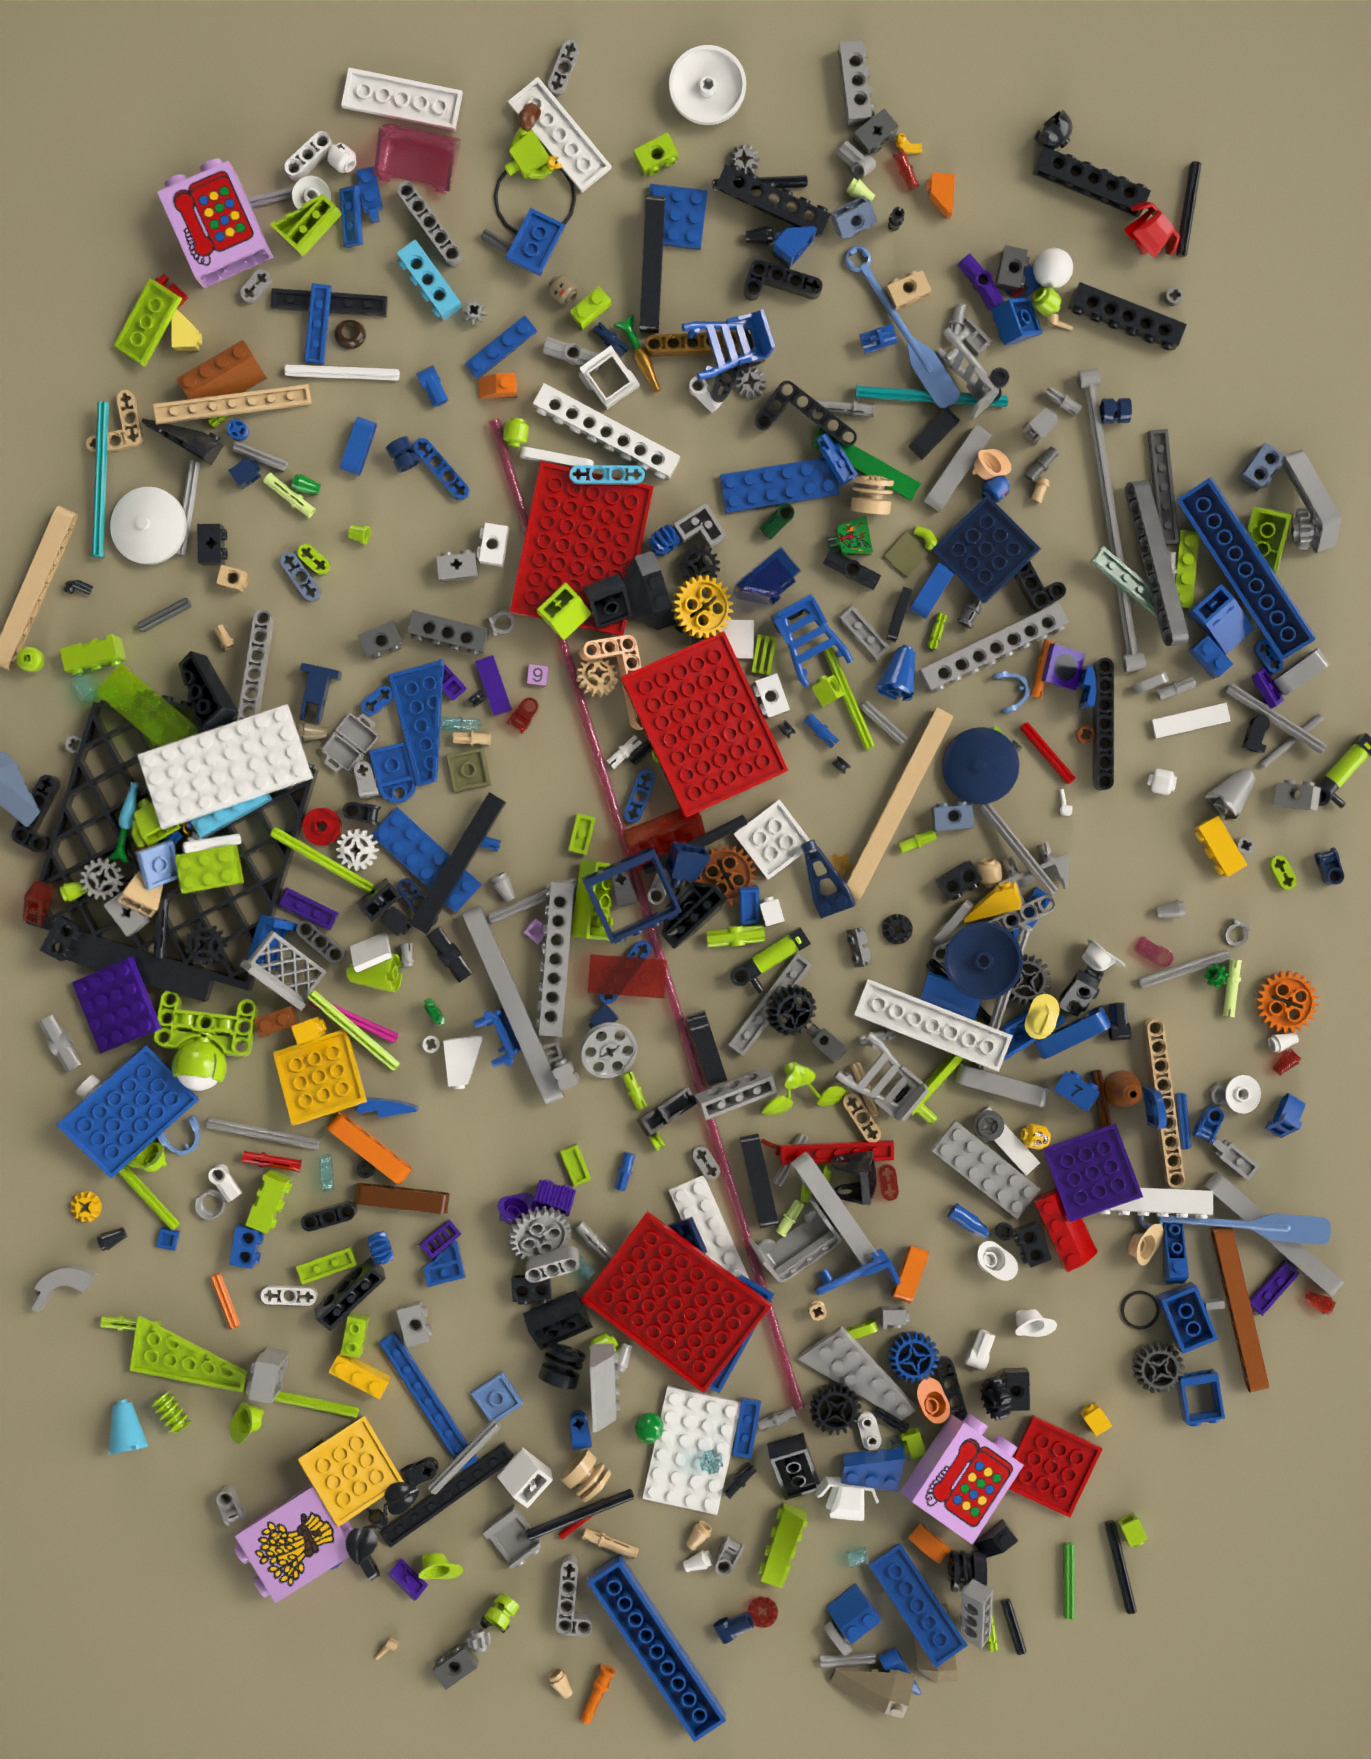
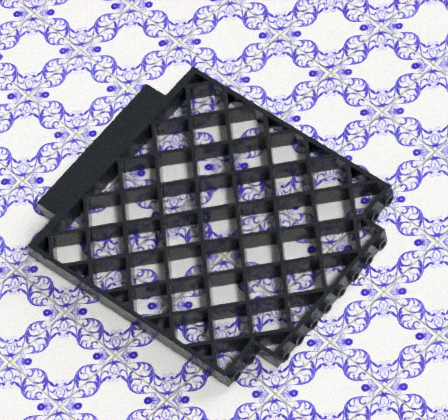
[26,689,319,1002]

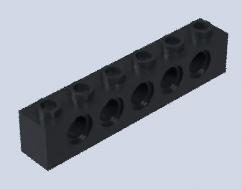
[1033,146,1151,217]
[715,164,831,238]
[1068,282,1187,351]

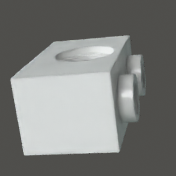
[477,523,509,567]
[753,673,790,719]

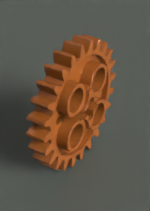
[695,844,757,906]

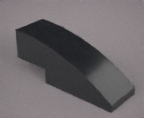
[636,1087,697,1136]

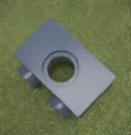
[830,195,877,239]
[931,802,974,831]

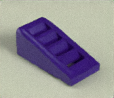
[419,1219,461,1259]

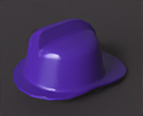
[497,1193,541,1225]

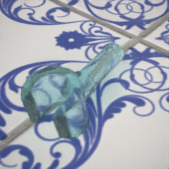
[890,1435,911,1462]

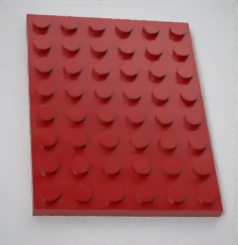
[510,461,654,636]
[620,631,789,818]
[580,1211,772,1393]

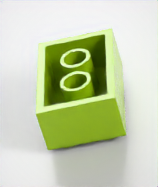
[175,845,244,894]

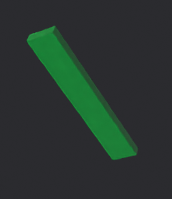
[811,428,921,501]

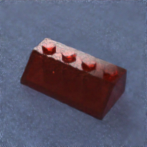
[622,808,705,872]

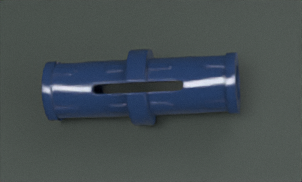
[592,322,629,357]

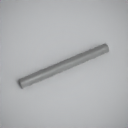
[1260,714,1324,768]

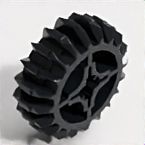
[765,984,817,1036]
[809,1382,861,1435]

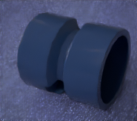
[1100,398,1132,424]
[386,436,420,473]

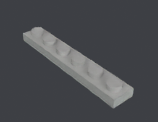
[728,953,813,1056]

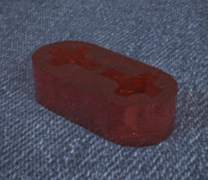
[878,1164,899,1201]

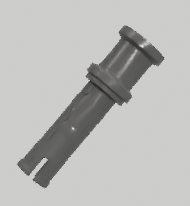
[957,594,983,629]

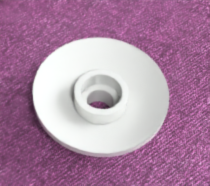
[292,176,331,209]
[1225,1075,1261,1114]

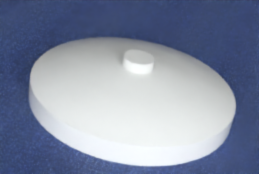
[669,45,746,125]
[110,487,187,565]

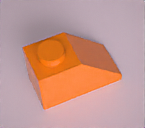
[926,172,955,219]
[478,373,517,398]

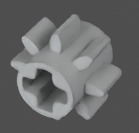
[462,299,487,325]
[467,1628,491,1653]

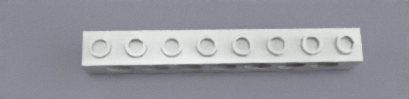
[533,383,680,480]

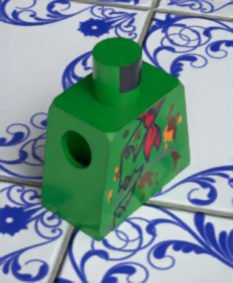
[826,516,873,556]

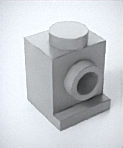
[881,1306,909,1329]

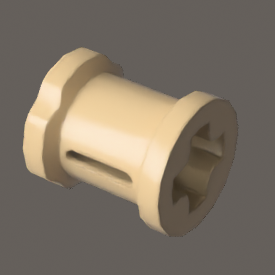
[808,1300,827,1321]

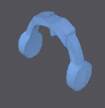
[992,671,1030,714]
[158,1115,200,1155]

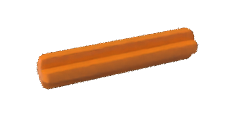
[210,1273,240,1329]

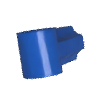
[416,365,449,407]

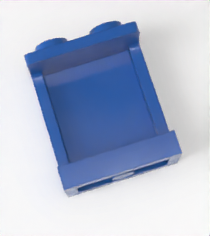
[247,915,298,970]

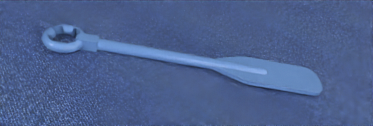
[845,246,960,408]
[1137,1213,1331,1244]

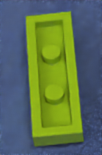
[296,1246,357,1285]

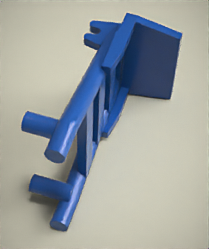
[473,1008,521,1068]
[814,1249,901,1296]

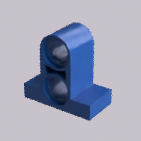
[1265,1093,1306,1138]

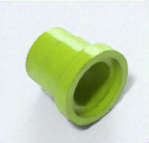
[348,524,371,545]

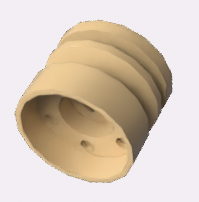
[850,475,894,514]
[560,1449,611,1502]

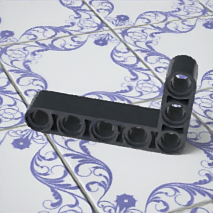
[755,380,857,447]

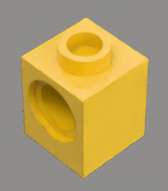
[1080,1402,1112,1437]

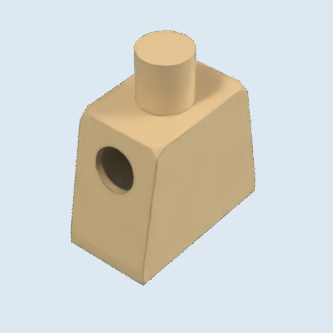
[117,871,163,918]

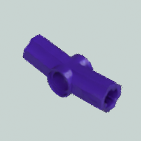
[957,254,1004,311]

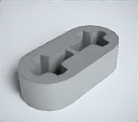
[240,269,272,304]
[1132,672,1170,694]
[693,1145,720,1180]
[823,1620,853,1656]

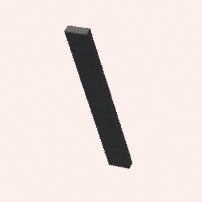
[410,792,507,934]
[379,1442,514,1548]

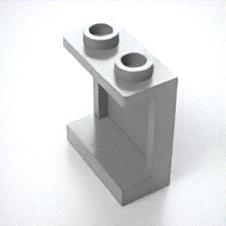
[483,1505,542,1570]

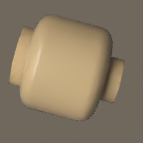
[976,858,1002,888]

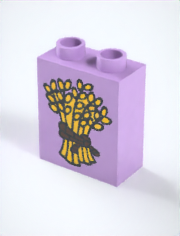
[234,1484,353,1604]

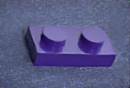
[1252,667,1284,709]
[387,1558,428,1601]

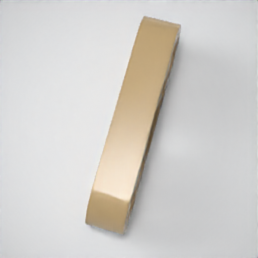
[843,1092,881,1142]

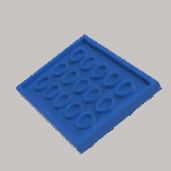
[56,1044,199,1178]

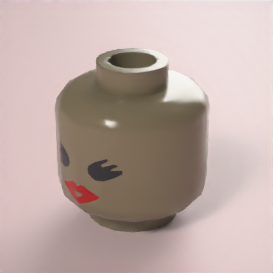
[549,275,577,304]

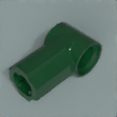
[759,504,795,540]

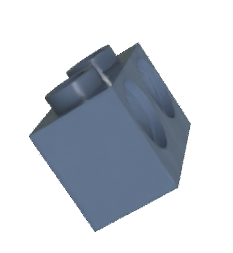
[1239,442,1285,491]

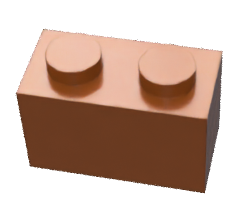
[254,1005,301,1038]

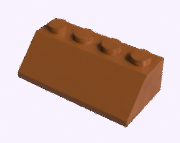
[176,340,267,399]

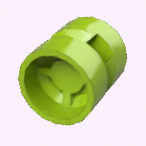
[484,1593,520,1631]

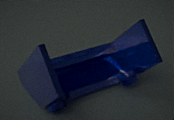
[733,547,801,605]

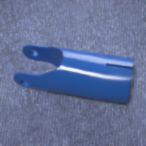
[948,1203,989,1238]

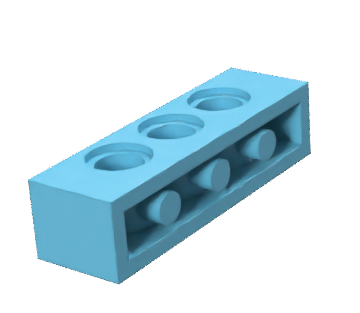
[397,239,463,320]

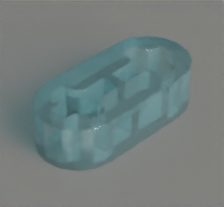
[320,1154,334,1191]

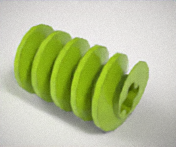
[151,1390,192,1433]

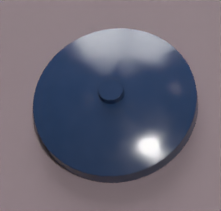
[942,727,1020,804]
[944,922,1023,1000]

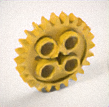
[672,575,733,638]

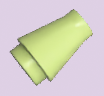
[846,178,875,202]

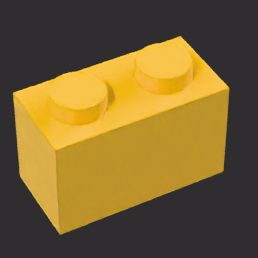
[291,1016,327,1045]

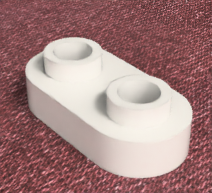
[857,1411,882,1450]

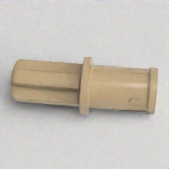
[452,731,491,746]

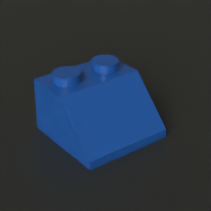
[772,226,817,269]
[991,297,1043,345]
[826,1583,882,1645]

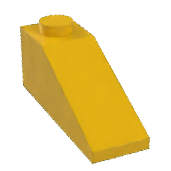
[964,881,1022,923]

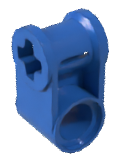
[1192,1105,1224,1144]
[570,1410,592,1450]

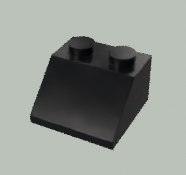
[582,574,633,629]

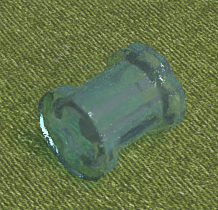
[846,1546,869,1569]

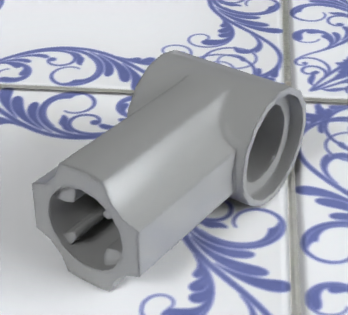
[837,141,876,179]

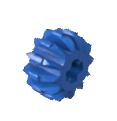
[648,525,681,556]
[367,1231,394,1265]

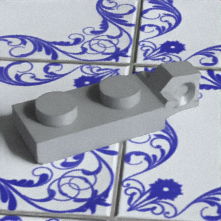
[1211,1138,1260,1181]

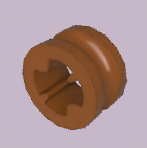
[1076,726,1094,744]

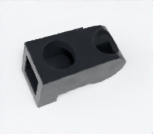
[1242,716,1270,754]

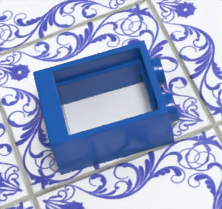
[1177,1369,1225,1426]

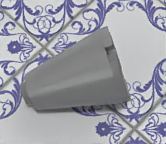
[1205,769,1256,822]

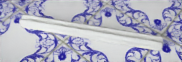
[284,365,400,381]

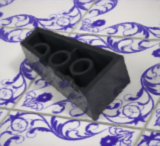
[178,651,239,734]

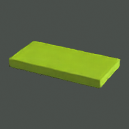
[113,278,182,367]

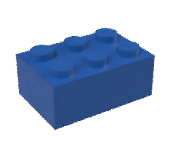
[1156,1282,1218,1354]

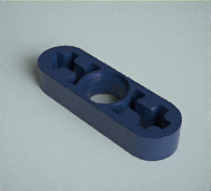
[397,878,439,926]

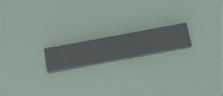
[1147,429,1179,545]

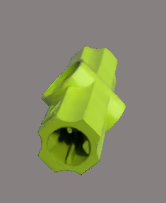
[706,925,765,947]

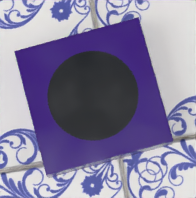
[1041,644,1085,691]

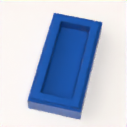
[739,885,760,925]

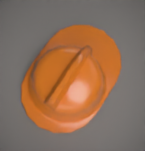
[917,1378,950,1424]

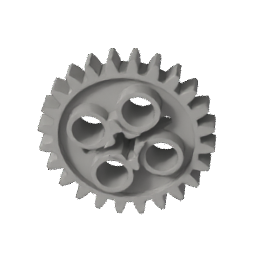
[508,1206,571,1259]

